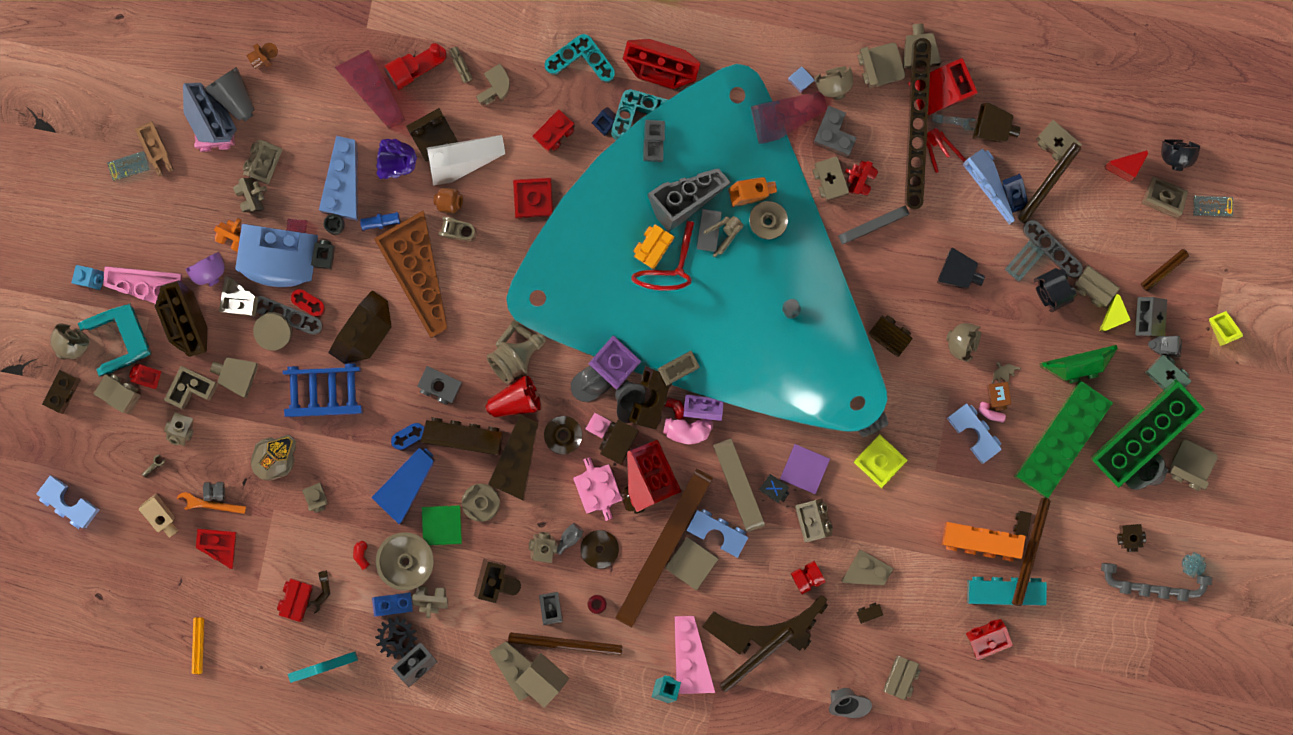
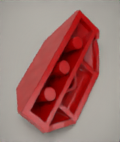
[622,39,701,89]

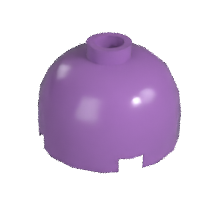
[185,252,225,287]

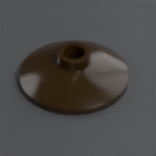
[544,416,582,454]
[581,530,619,569]

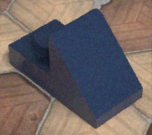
[1002,174,1028,213]

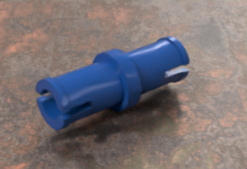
[360,212,400,231]

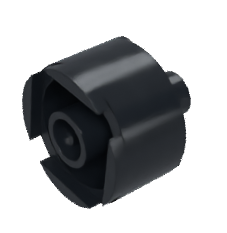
[1034,268,1077,312]

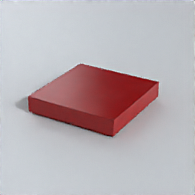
[513,178,553,219]

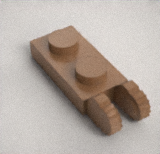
[135,121,174,177]

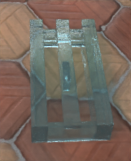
[1004,240,1044,282]

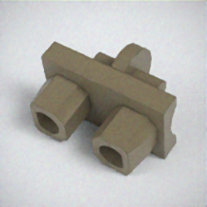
[233,177,267,213]
[412,586,448,618]

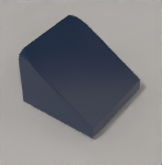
[591,107,616,136]

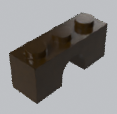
[629,366,672,430]

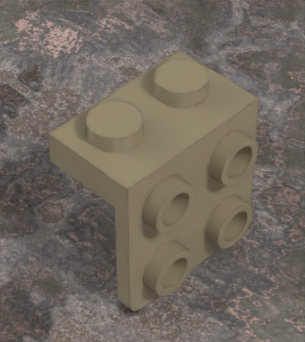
[857,43,905,89]
[1168,440,1218,491]

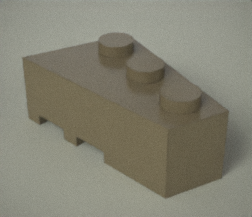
[489,641,532,701]

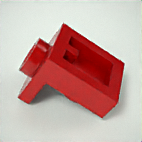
[129,364,162,389]

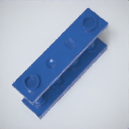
[283,364,363,417]

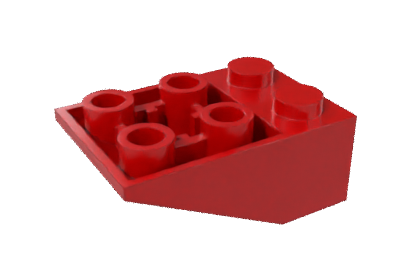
[908,58,978,116]

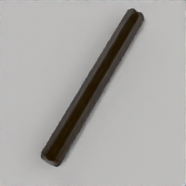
[1018,142,1081,223]
[720,626,794,692]

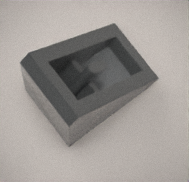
[539,592,563,625]

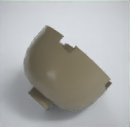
[814,66,853,100]
[50,323,90,360]
[946,323,981,362]

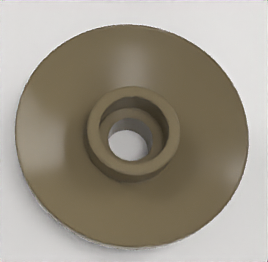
[749,201,788,239]

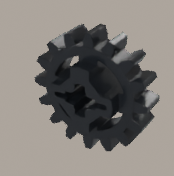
[375,617,418,659]

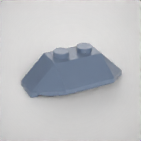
[183,83,237,143]

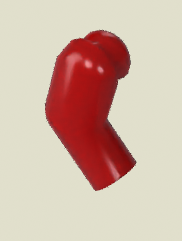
[665,397,685,420]
[353,541,370,570]

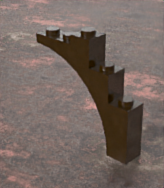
[702,595,828,655]

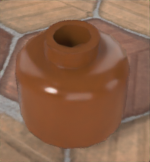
[433,188,463,213]

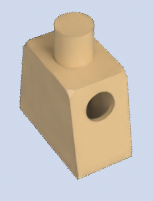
[139,493,178,538]

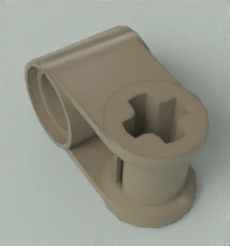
[438,216,477,242]

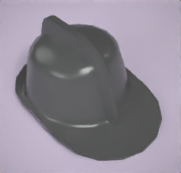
[571,366,612,402]
[615,380,646,423]
[1125,454,1169,490]
[829,688,872,718]

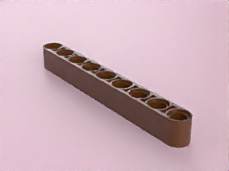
[615,468,713,628]

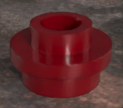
[587,595,607,614]

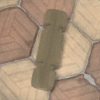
[449,47,473,83]

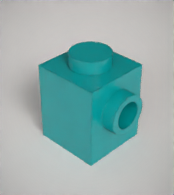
[651,675,681,704]

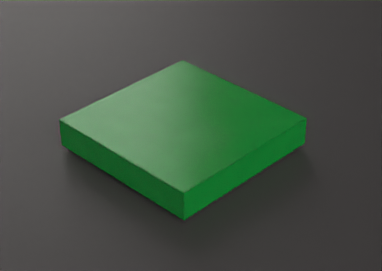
[422,505,462,545]

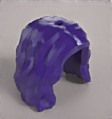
[376,139,417,179]

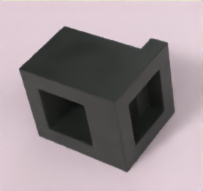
[311,240,335,270]

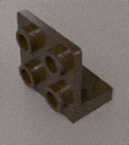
[406,108,458,162]

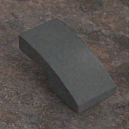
[643,120,665,162]
[697,209,722,252]

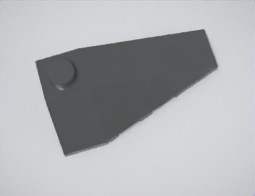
[648,168,731,232]

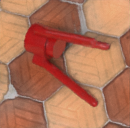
[926,127,966,173]

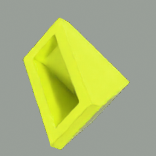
[1099,294,1130,332]
[1209,311,1243,346]

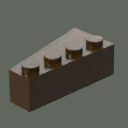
[488,414,539,501]

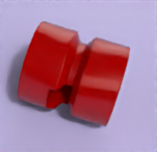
[790,561,826,595]

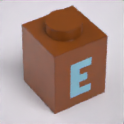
[987,382,1012,411]

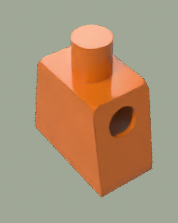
[728,177,777,207]

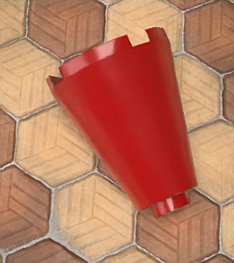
[486,375,541,418]

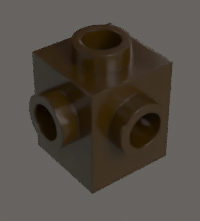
[1117,524,1146,552]

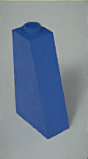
[371,448,435,524]

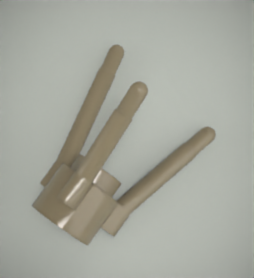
[704,216,743,257]

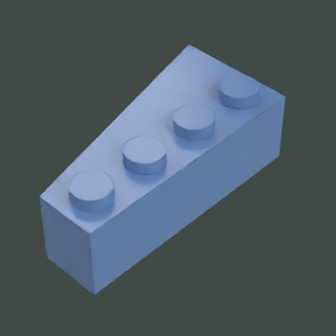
[319,136,358,221]

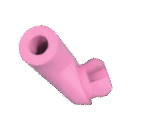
[978,402,1006,423]

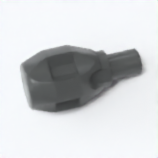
[782,299,801,319]
[557,523,584,555]

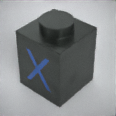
[759,474,790,503]

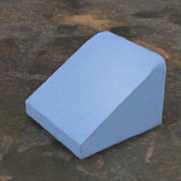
[788,66,815,93]

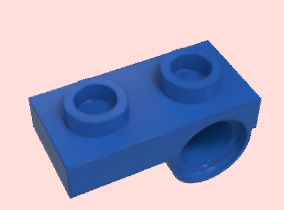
[372,592,413,617]

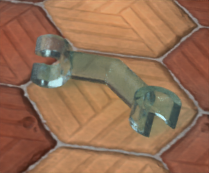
[932,114,976,131]

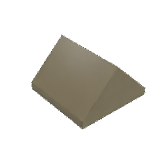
[1141,176,1188,218]
[515,653,570,708]

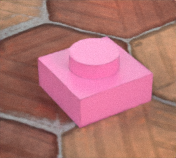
[585,413,611,438]

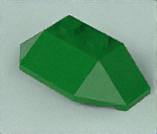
[1040,345,1118,384]

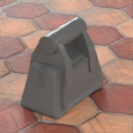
[1148,336,1182,357]

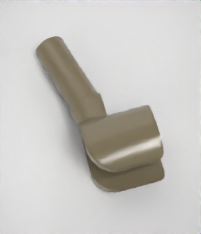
[142,455,165,477]

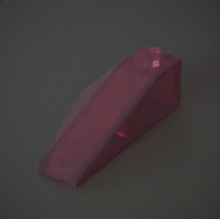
[751,92,827,144]

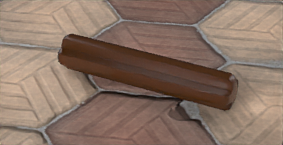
[1141,249,1189,291]

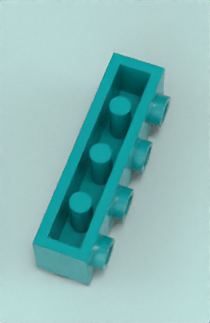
[967,577,1047,606]

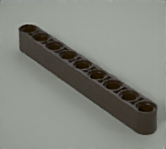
[905,38,931,209]

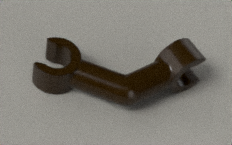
[307,570,330,614]

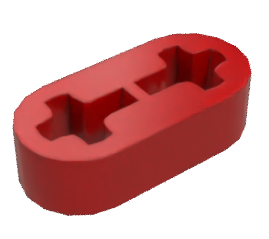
[291,289,325,317]

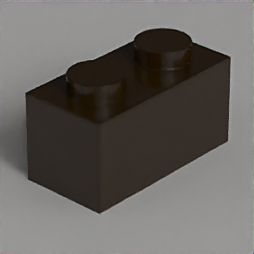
[1013,511,1032,537]
[856,602,883,624]

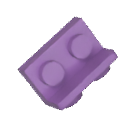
[683,395,724,421]

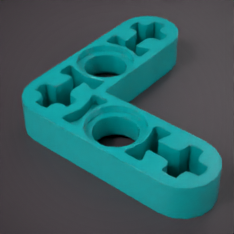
[544,34,615,83]
[611,89,668,140]
[287,651,358,683]

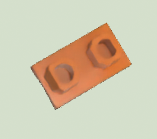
[214,218,242,252]

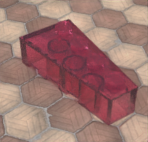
[335,50,406,129]

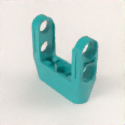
[78,303,151,377]

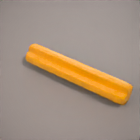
[192,617,204,674]

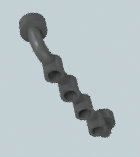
[1101,563,1213,602]

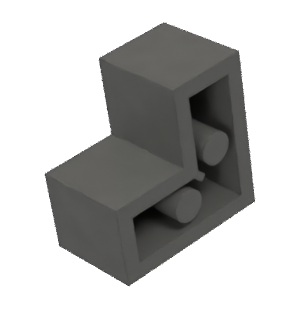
[813,106,857,158]

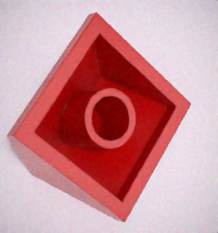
[1105,150,1148,182]

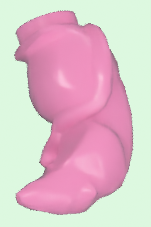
[663,418,713,444]

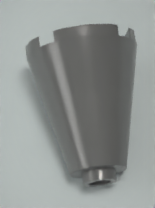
[205,67,254,122]

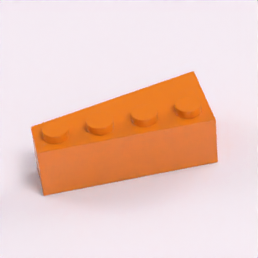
[941,522,1026,562]

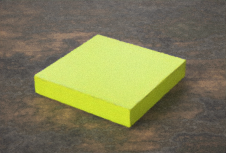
[854,434,908,488]

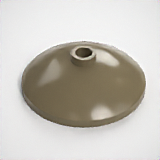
[376,532,434,590]

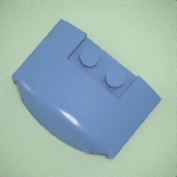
[235,224,318,287]

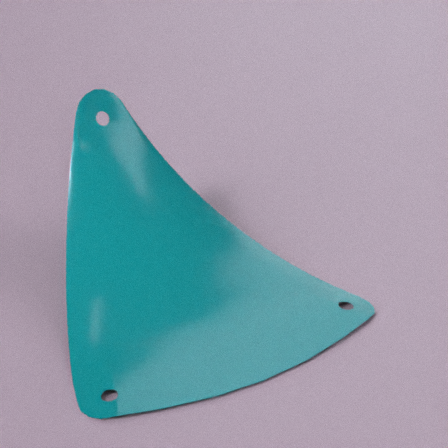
[506,64,888,432]

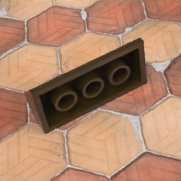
[421,417,503,456]

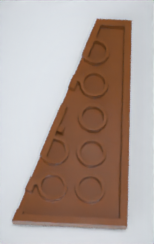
[374,210,448,338]

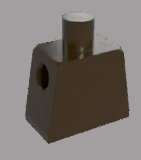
[972,102,1021,143]

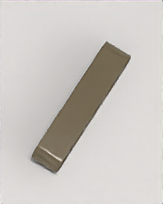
[713,438,765,533]

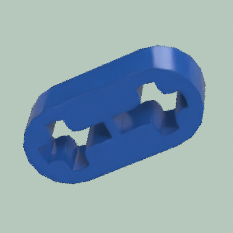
[391,423,424,450]

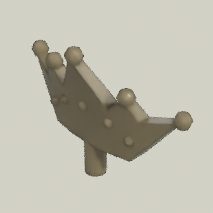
[991,362,1021,384]

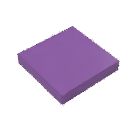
[588,335,641,390]
[780,444,830,494]

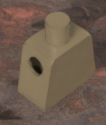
[903,24,941,69]
[210,357,259,398]

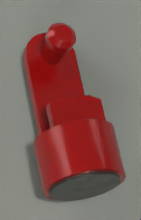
[384,43,447,91]

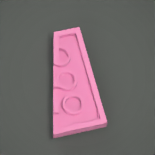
[103,266,182,304]
[675,616,715,694]

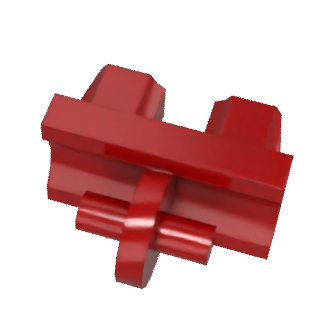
[845,160,879,196]

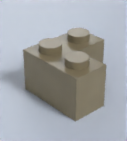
[164,366,218,410]
[94,374,141,415]

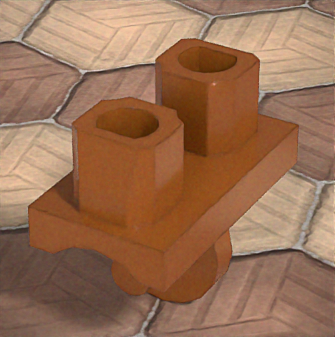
[246,43,278,69]

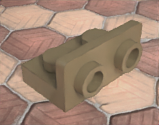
[243,140,283,184]
[795,498,833,543]

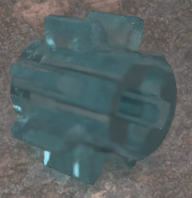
[1182,552,1206,578]

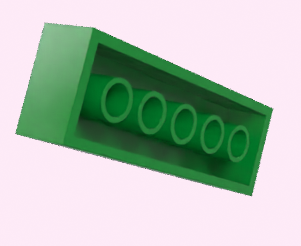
[1091,379,1205,488]
[1014,381,1113,498]

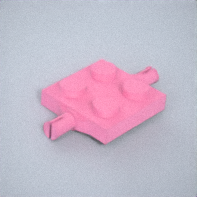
[573,457,622,521]

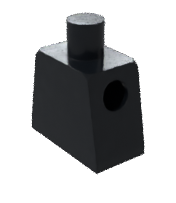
[937,248,985,290]

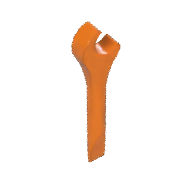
[177,492,246,514]

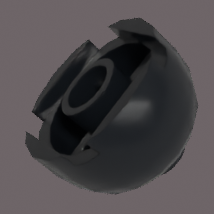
[1161,139,1200,171]

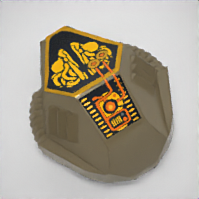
[251,434,296,481]

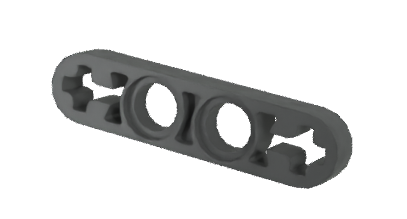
[838,205,910,245]
[1023,220,1083,278]
[256,296,323,335]

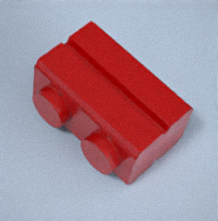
[277,578,314,622]

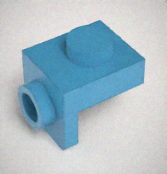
[71,265,104,290]

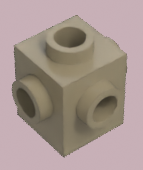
[164,412,194,446]
[529,532,557,563]

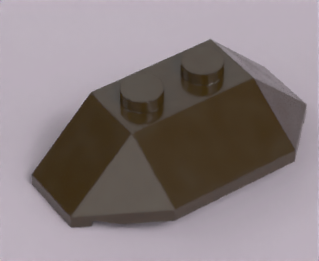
[155,280,208,357]
[328,290,392,364]

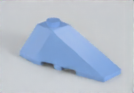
[963,148,1015,225]

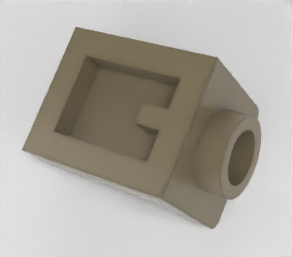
[302,483,329,513]

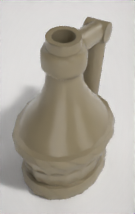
[487,320,546,384]

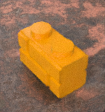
[633,225,675,270]

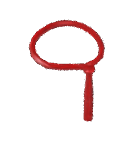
[631,221,694,291]

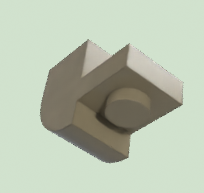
[476,64,510,106]

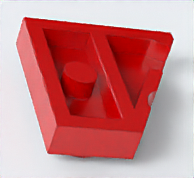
[196,529,237,569]

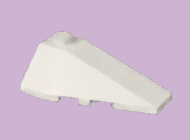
[427,135,505,186]

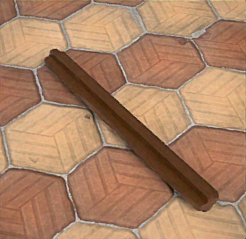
[1012,498,1051,606]
[508,632,623,656]

